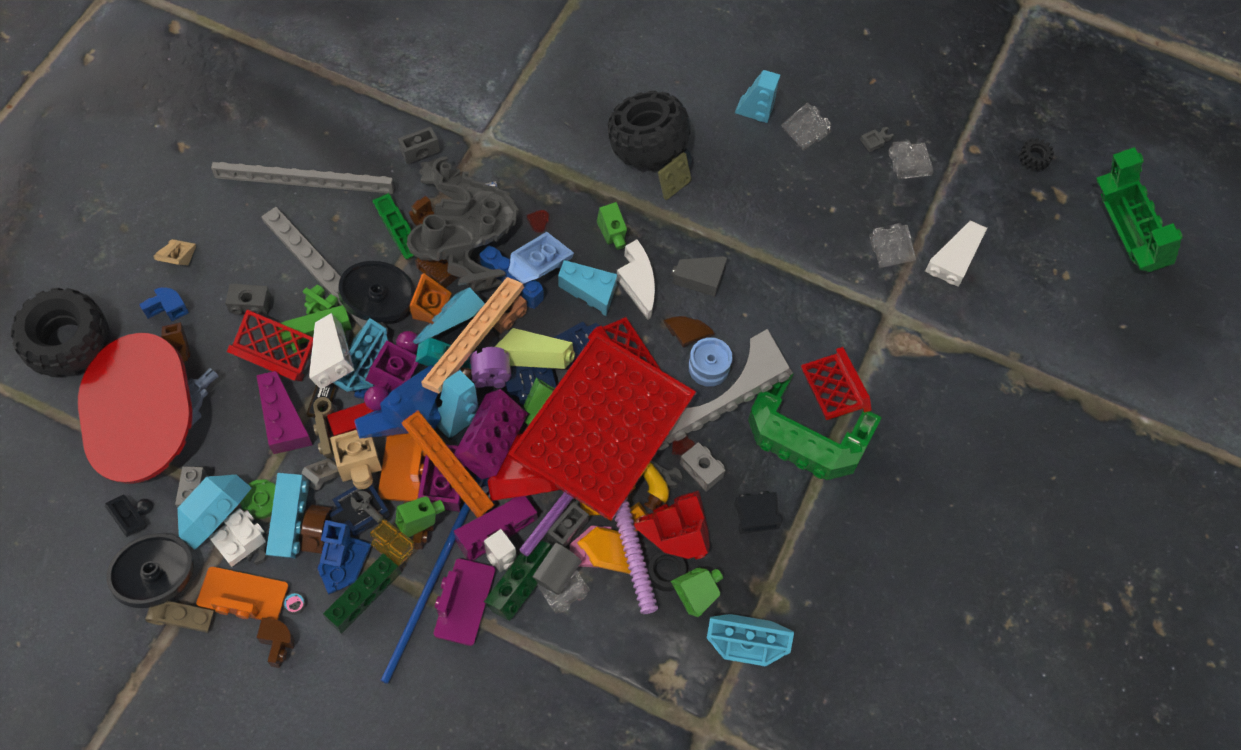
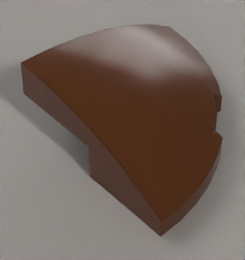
[663,316,715,347]

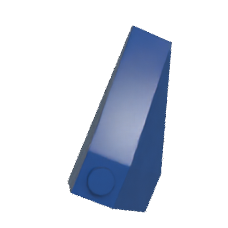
[380,365,438,431]
[354,403,441,439]

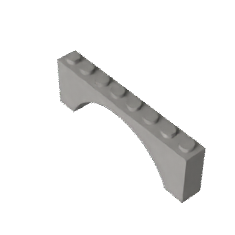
[659,329,793,450]

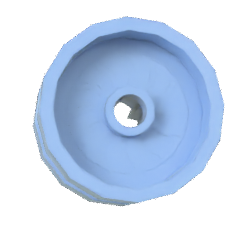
[688,338,732,387]

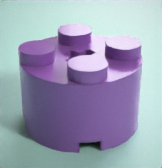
[470,347,511,388]

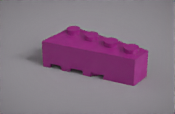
[257,371,312,454]
[454,496,538,562]

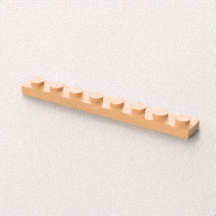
[421,277,524,394]

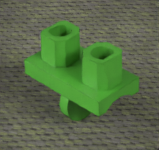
[303,285,339,315]

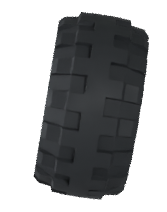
[607,91,691,168]
[11,288,109,378]

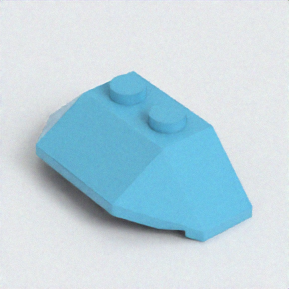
[333,318,388,392]
[177,474,251,550]
[707,614,794,666]

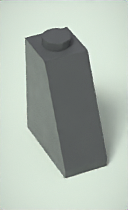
[671,256,727,297]

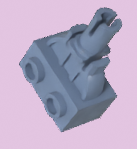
[188,368,219,425]

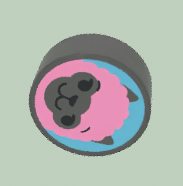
[283,593,306,615]

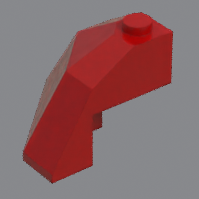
[488,434,561,501]
[634,491,710,559]

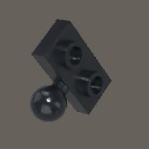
[105,494,153,537]

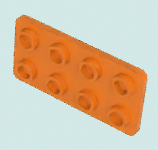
[378,433,426,502]
[196,567,289,620]

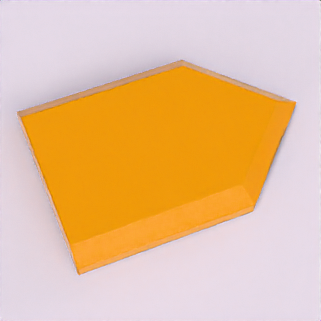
[577,526,631,574]

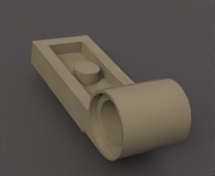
[313,397,335,459]
[145,601,214,633]

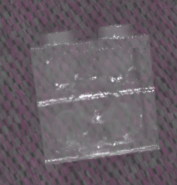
[781,102,831,151]
[889,140,934,179]
[869,223,916,268]
[537,569,591,614]

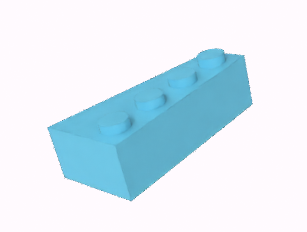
[266,473,310,559]

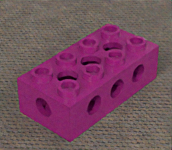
[454,389,528,479]

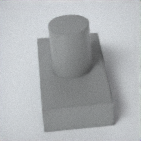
[301,458,340,490]

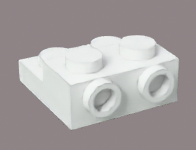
[209,508,266,567]

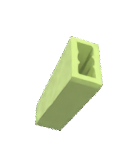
[495,328,575,369]

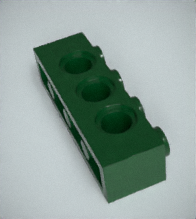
[484,540,552,621]
[323,553,401,634]

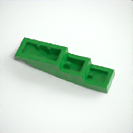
[372,193,414,260]

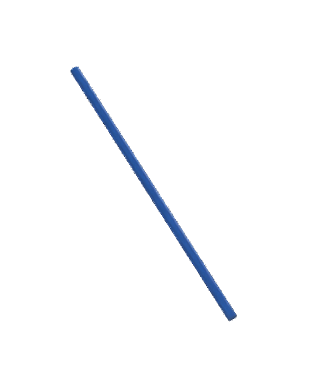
[380,476,481,684]

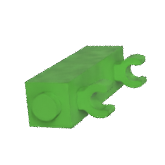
[277,305,352,354]

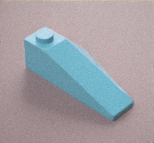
[413,287,485,344]

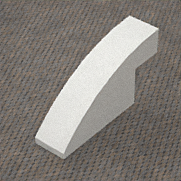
[617,240,655,320]

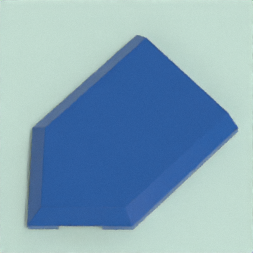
[317,537,372,595]

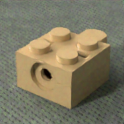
[330,430,382,489]

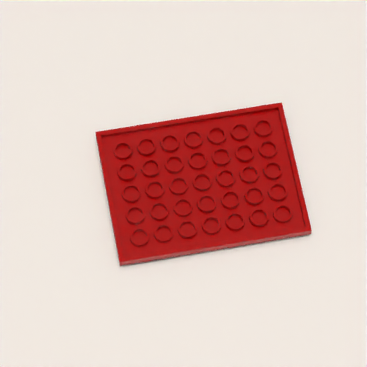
[508,332,696,521]

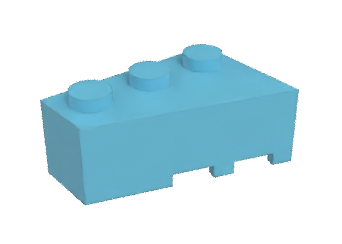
[735,70,780,123]
[558,260,617,316]
[437,370,479,439]

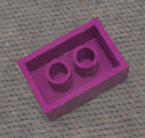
[418,445,467,512]

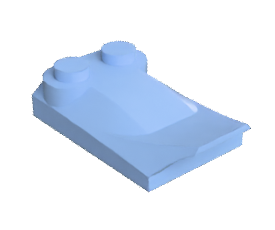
[508,232,574,283]

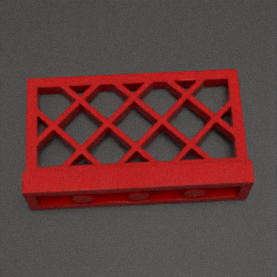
[227,310,313,382]
[588,317,661,370]
[801,347,872,420]

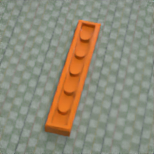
[401,410,494,518]

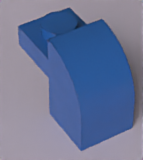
[139,288,189,322]
[320,520,350,567]

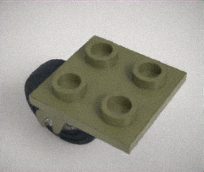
[658,148,692,200]

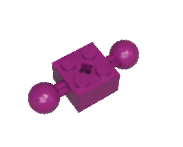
[364,331,421,411]

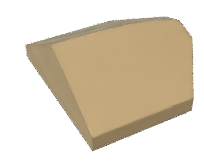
[153,239,196,265]

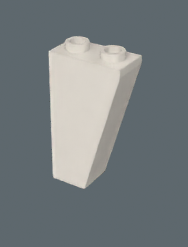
[925,221,987,287]
[309,313,354,389]

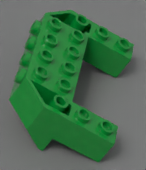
[1096,147,1183,272]
[748,373,882,480]

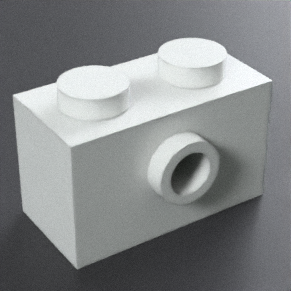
[484,529,517,572]

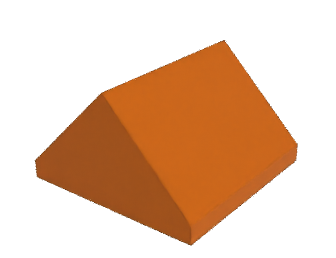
[410,274,452,324]

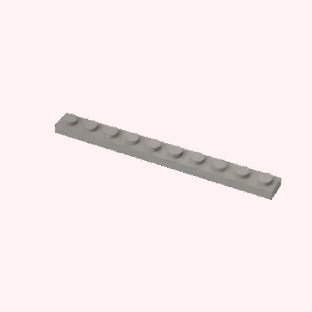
[211,162,394,194]
[261,207,389,332]

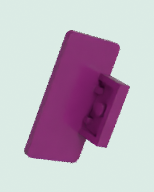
[434,558,495,646]

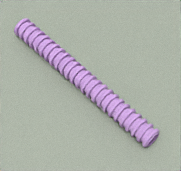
[615,497,658,614]

